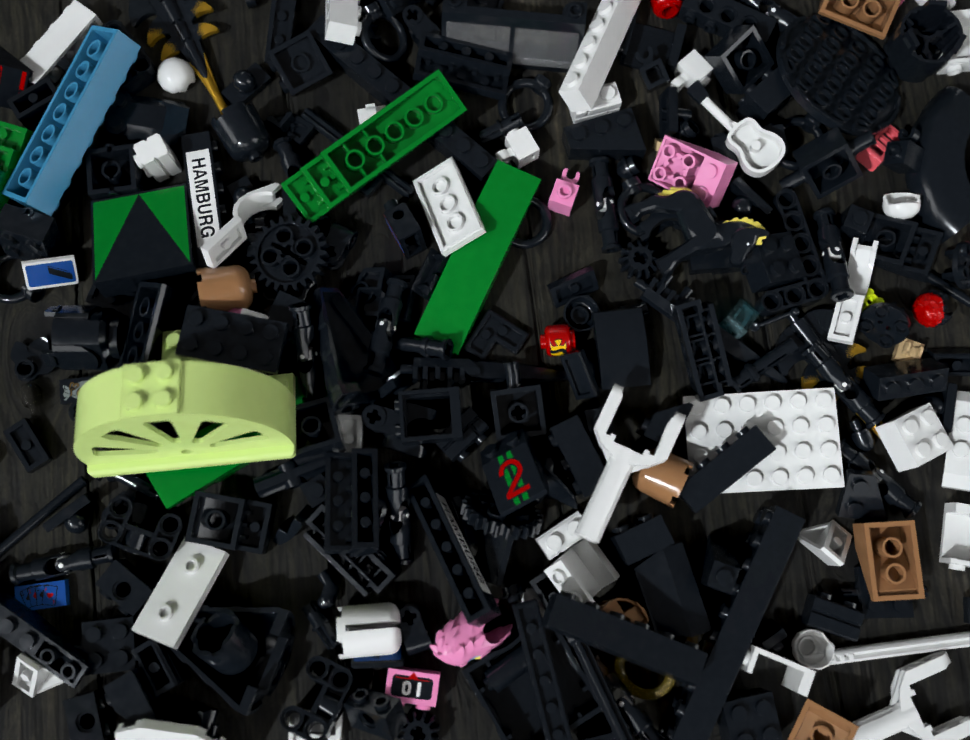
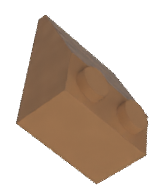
[852,520,925,602]
[788,698,859,740]

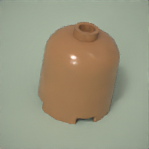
[196,265,258,312]
[632,447,695,509]

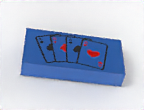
[14,579,70,610]

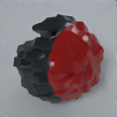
[911,290,953,328]

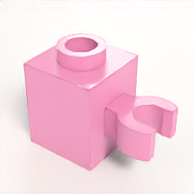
[548,168,580,216]

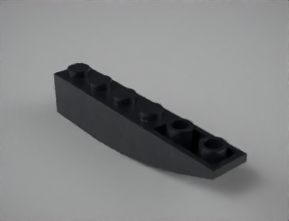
[0,585,91,689]

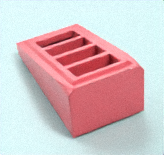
[855,124,900,172]

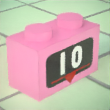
[385,666,441,710]

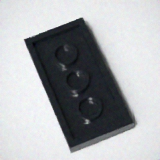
[175,304,289,375]

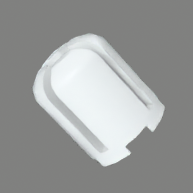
[336,602,402,659]

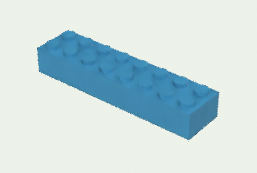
[1,25,141,216]

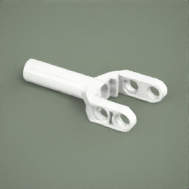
[575,383,686,544]
[852,651,970,740]

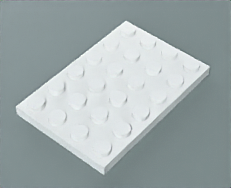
[682,387,845,494]

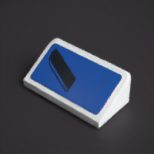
[21,255,79,290]

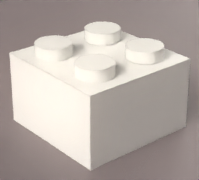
[875,402,954,472]

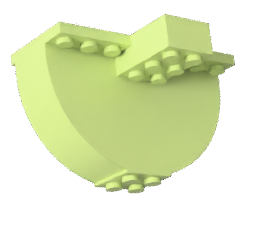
[73,330,296,478]

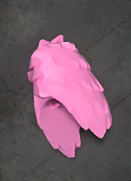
[430,598,513,667]

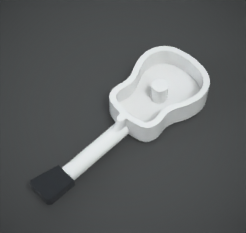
[687,80,786,178]

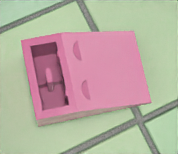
[648,135,738,208]

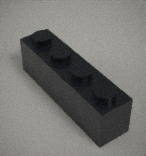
[679,425,776,514]

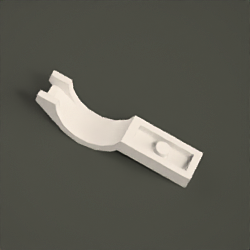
[200,182,283,268]
[827,237,879,345]

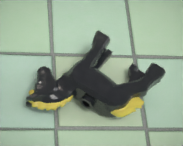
[623,187,769,279]

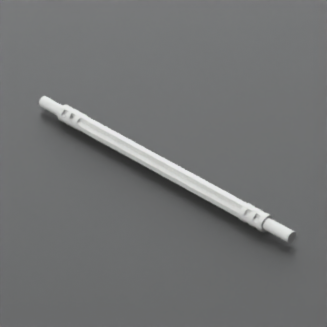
[802,631,970,665]

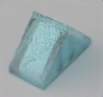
[718,299,759,339]

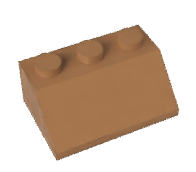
[818,0,901,40]

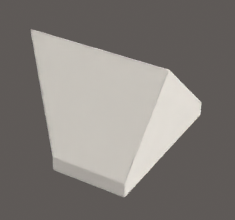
[797,520,852,567]
[12,652,65,698]

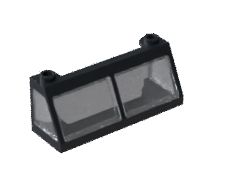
[442,0,588,73]

